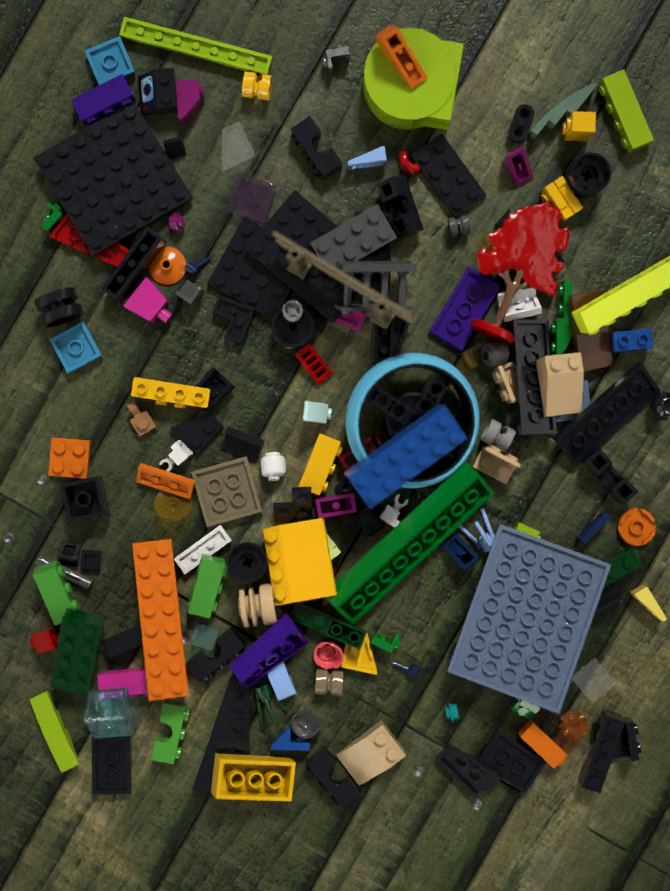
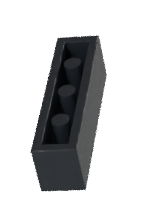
[101,227,167,303]

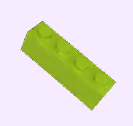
[598,69,654,154]

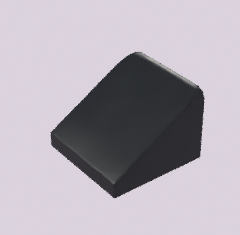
[163,137,186,159]
[58,541,81,567]

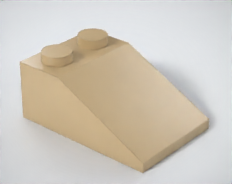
[536,352,584,417]
[336,720,406,786]

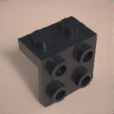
[591,717,641,761]

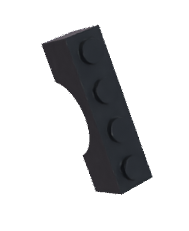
[578,709,625,793]

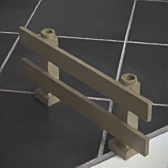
[272,231,413,330]

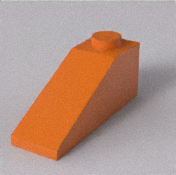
[374,25,427,89]

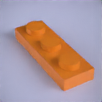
[136,463,196,499]

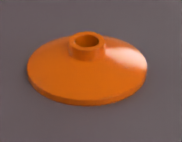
[148,247,186,285]

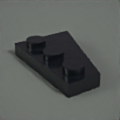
[435,744,504,799]

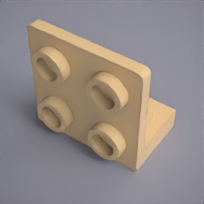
[472,445,522,485]

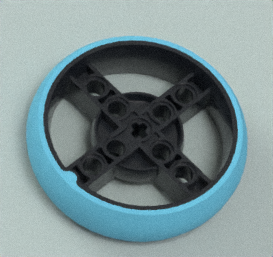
[346,353,480,488]

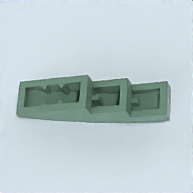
[528,83,597,140]

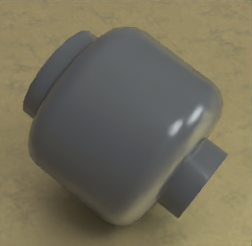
[480,340,510,367]

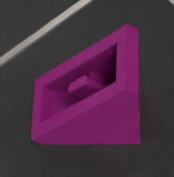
[502,146,534,187]

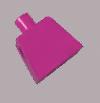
[123,278,173,324]

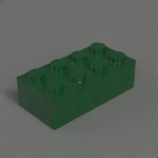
[50,608,105,695]

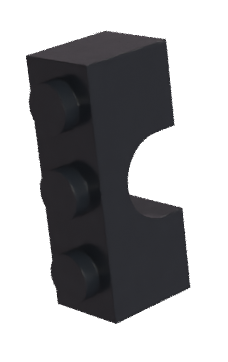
[290,116,343,180]
[377,175,424,239]
[581,448,638,505]
[185,626,246,682]
[306,745,361,809]

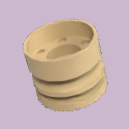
[238,583,277,628]

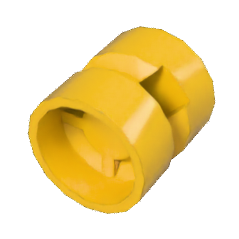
[242,71,272,101]

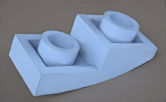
[267,662,297,701]

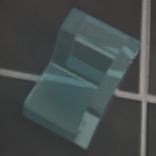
[190,623,219,651]

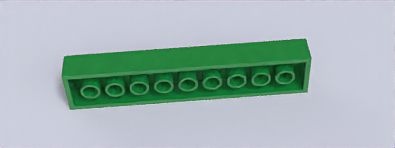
[326,462,494,625]

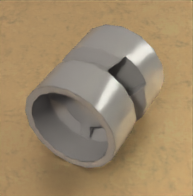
[480,419,516,453]

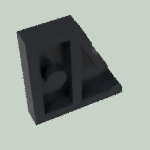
[171,414,223,454]

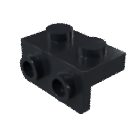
[195,367,235,415]

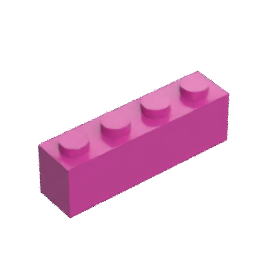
[97,667,148,701]

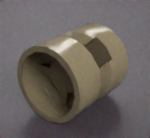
[315,669,343,696]

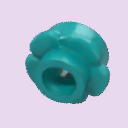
[445,703,459,722]

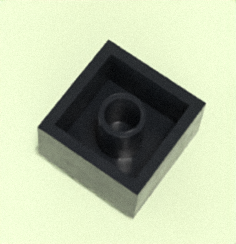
[60,476,110,522]

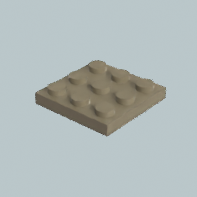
[191,456,262,527]

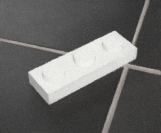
[174,525,232,574]

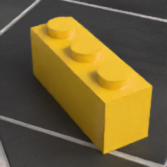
[298,434,343,496]

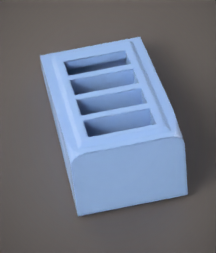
[347,146,386,170]

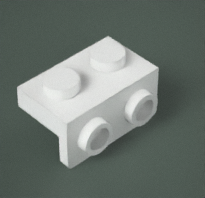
[498,286,542,322]

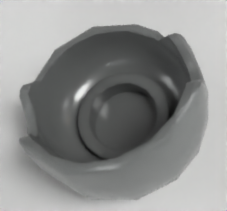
[290,710,322,739]

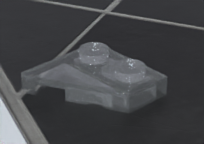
[222,121,256,173]

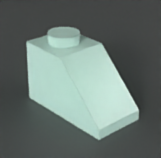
[303,401,332,424]

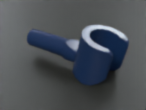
[185,256,211,275]
[393,661,420,677]

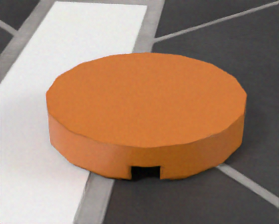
[617,508,656,546]

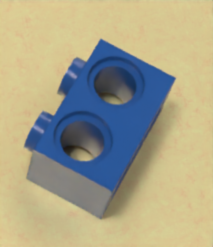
[609,329,653,353]

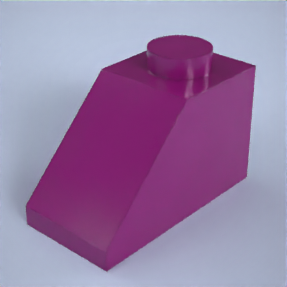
[175,79,205,124]
[316,493,357,518]

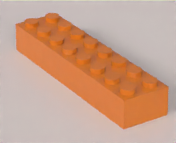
[132,539,189,701]

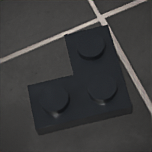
[212,295,255,344]
[273,487,313,522]

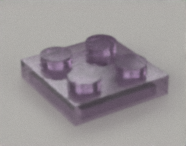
[228,174,276,223]

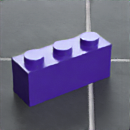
[71,74,136,125]

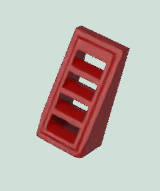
[295,343,333,385]

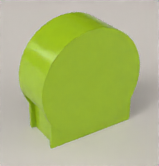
[363,28,464,130]

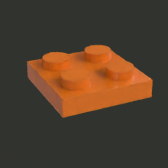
[48,437,91,479]

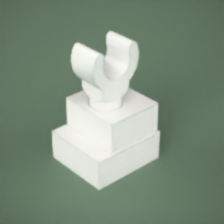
[159,439,193,472]
[379,494,408,528]

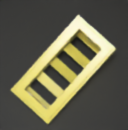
[630,585,666,622]

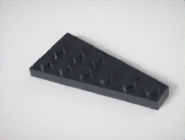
[192,675,250,791]

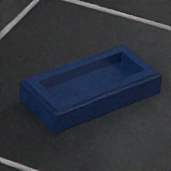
[576,511,611,545]

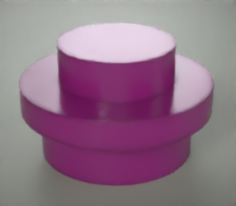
[169,213,185,232]

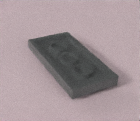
[310,204,397,277]

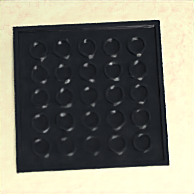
[33,101,193,257]

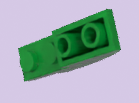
[550,280,573,355]

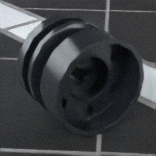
[564,152,612,198]
[227,542,268,583]

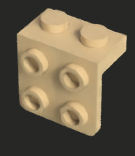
[492,361,516,404]

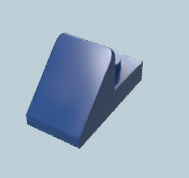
[271,724,310,751]

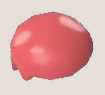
[314,640,344,670]

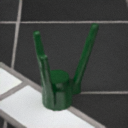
[254,683,288,732]

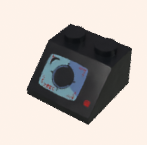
[138,68,178,116]

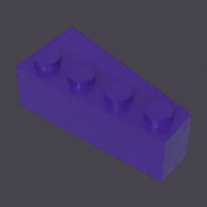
[229,613,309,689]

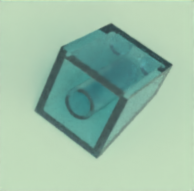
[84,688,135,739]

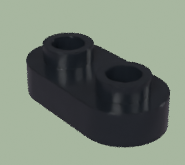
[508,104,534,143]

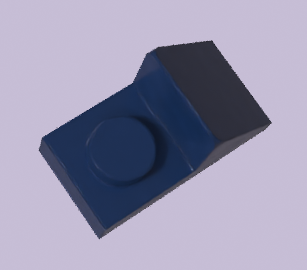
[442,533,480,571]

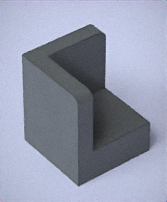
[175,280,204,307]

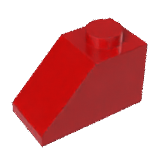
[30,625,60,654]

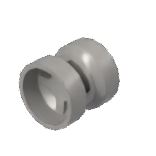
[283,301,303,322]

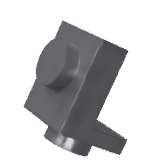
[323,45,350,74]

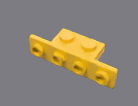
[131,377,211,409]

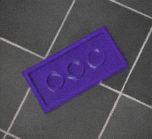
[429,267,501,352]

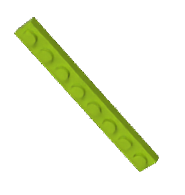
[119,17,273,75]

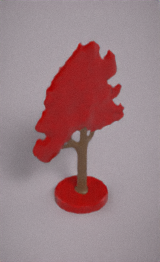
[470,200,570,345]

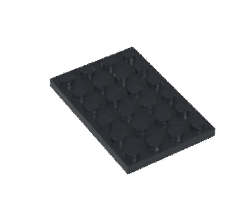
[245,190,378,324]

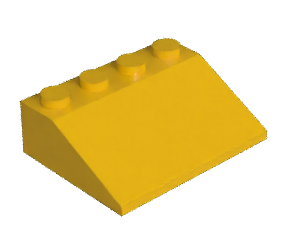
[263,518,337,606]

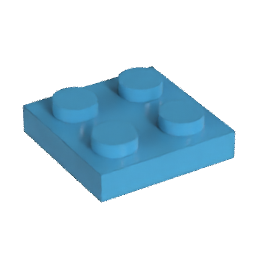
[85,36,136,85]
[49,321,103,374]

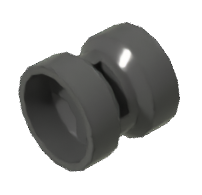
[447,215,470,237]

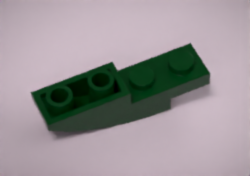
[290,602,367,650]

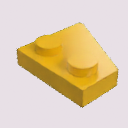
[341,633,377,675]

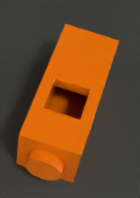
[518,719,567,769]

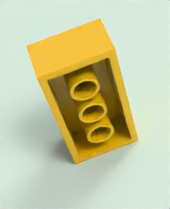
[211,754,296,801]

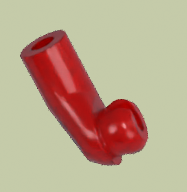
[398,151,420,175]

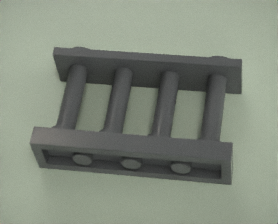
[335,261,416,314]

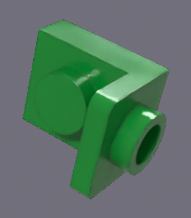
[42,202,64,234]
[370,632,401,653]

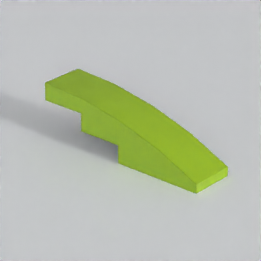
[30,691,80,773]

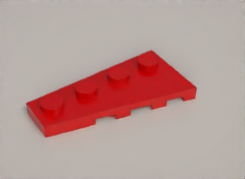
[49,213,129,267]

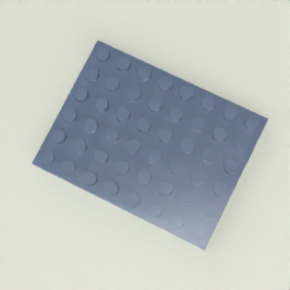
[447,524,611,714]

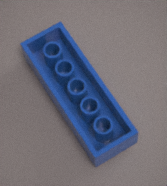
[344,404,467,509]

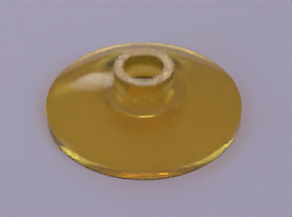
[154,491,193,521]

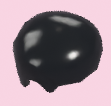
[650,392,670,421]

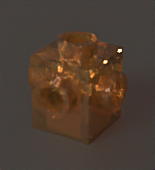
[558,710,592,743]

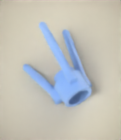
[458,507,495,553]

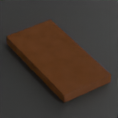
[568,289,613,372]

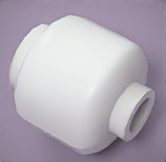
[261,452,286,481]

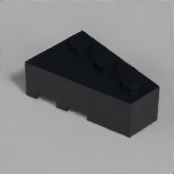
[371,312,414,368]

